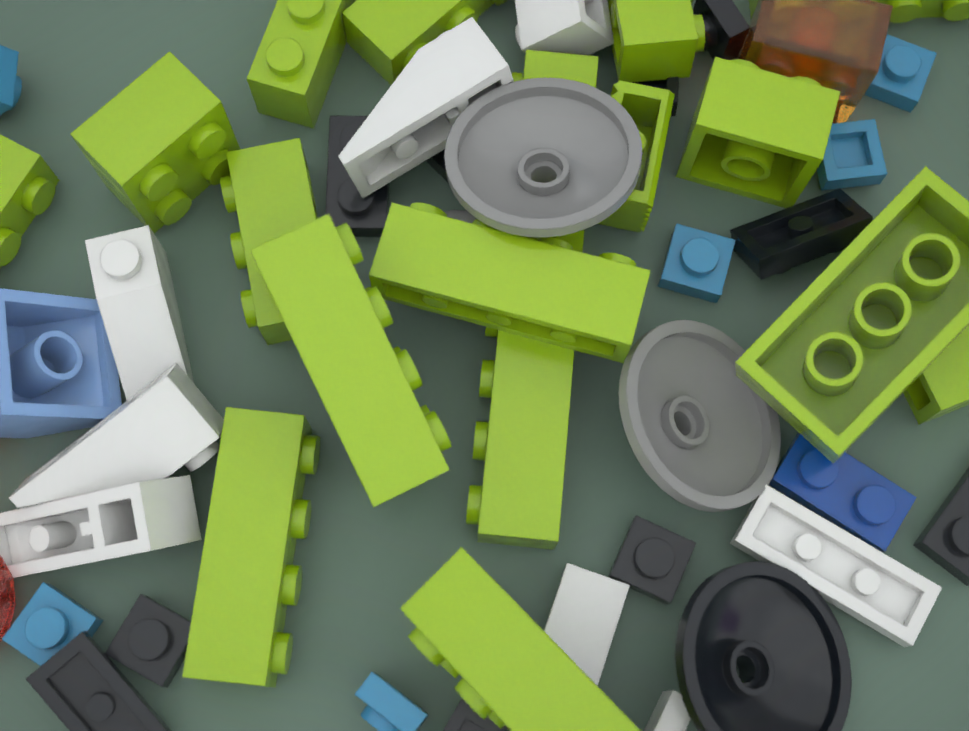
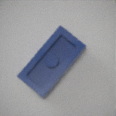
[769,432,917,552]

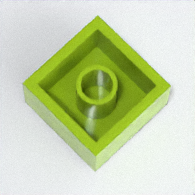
[70,51,240,233]
[676,57,840,208]

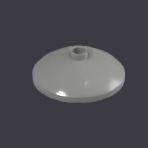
[444,78,642,237]
[619,320,781,512]

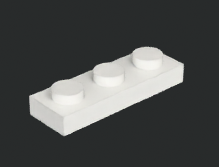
[730,485,942,647]

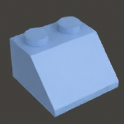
[0,288,122,438]

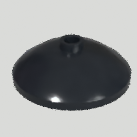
[675,561,852,731]

